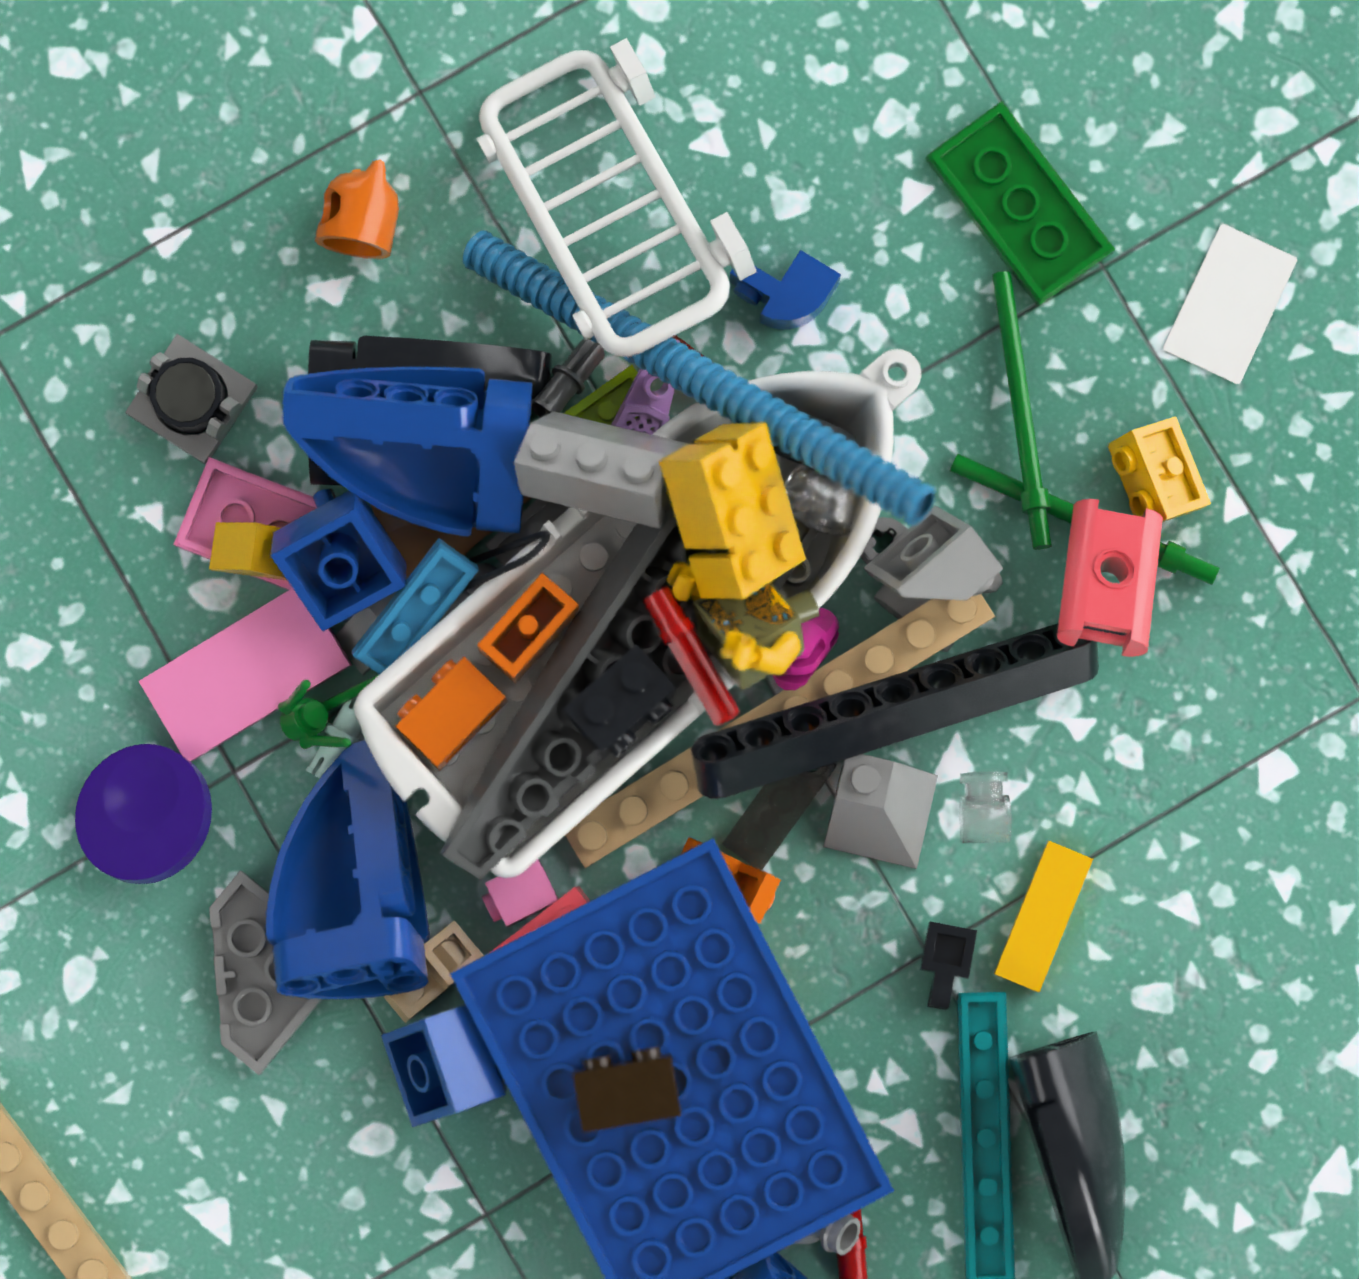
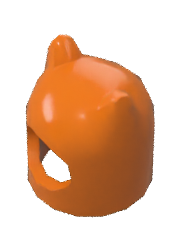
[315,159,399,259]

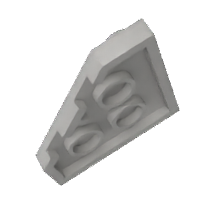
[209,870,322,1075]

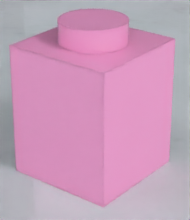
[482,859,558,927]

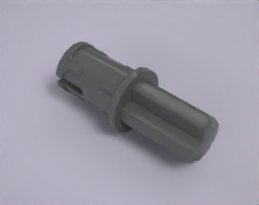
[531,339,605,418]

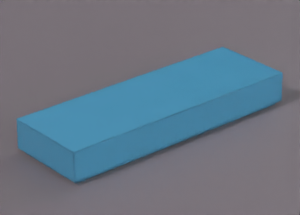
[352,538,479,674]

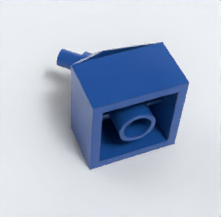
[270,489,407,632]
[381,1004,506,1127]

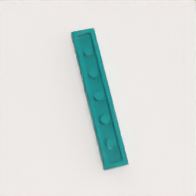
[957,992,1015,1279]

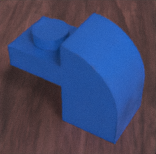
[729,250,841,329]

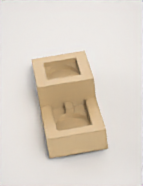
[383,920,484,1024]

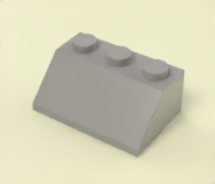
[514,411,689,528]

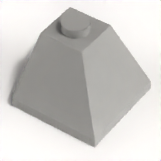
[864,505,1004,601]
[823,754,938,869]

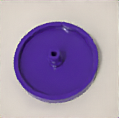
[75,744,212,884]

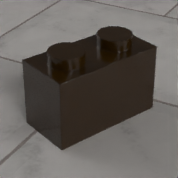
[572,1046,681,1133]

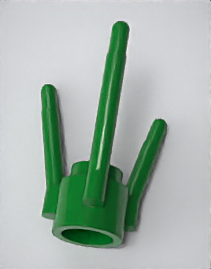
[278,674,380,749]

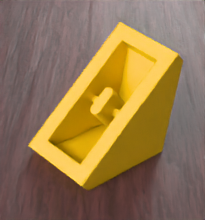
[209,522,287,580]

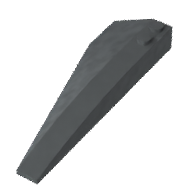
[440,438,822,880]

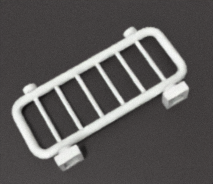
[476,38,757,357]

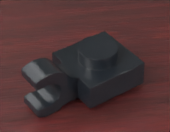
[920,922,977,1010]

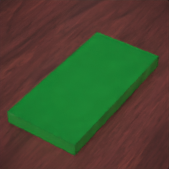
[926,101,1115,308]

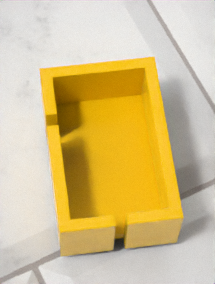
[659,422,806,599]

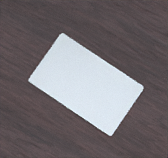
[1163,224,1297,384]

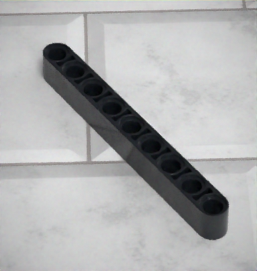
[691,623,1099,799]

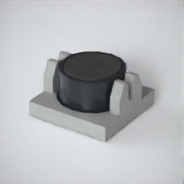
[125,334,258,465]

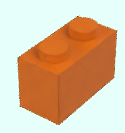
[477,573,579,684]
[396,656,508,771]

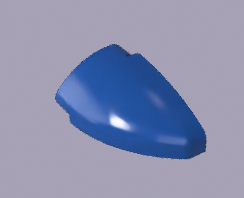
[283,367,533,536]
[266,740,430,999]

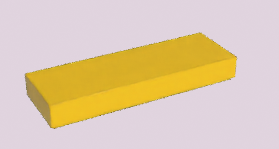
[993,840,1093,993]

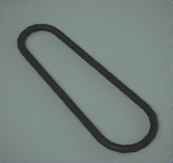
[461,531,550,593]

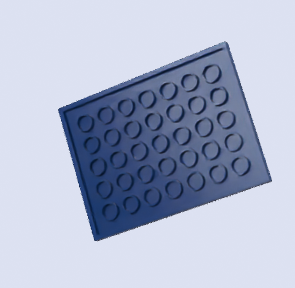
[450,838,894,1279]

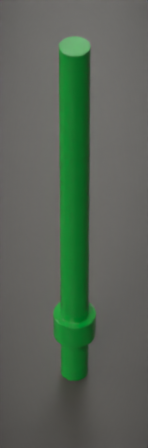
[992,271,1052,550]
[950,454,1220,585]

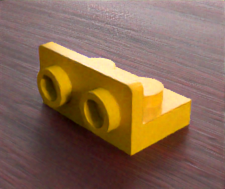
[1108,416,1211,523]

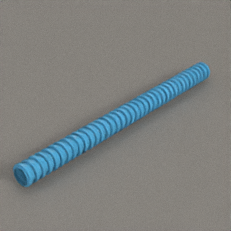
[463,230,935,526]

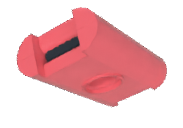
[1057,499,1163,657]

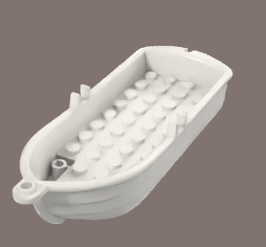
[354,349,921,878]

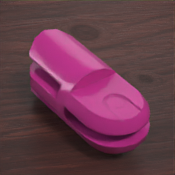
[773,608,839,691]

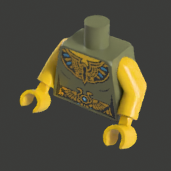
[667,562,819,690]

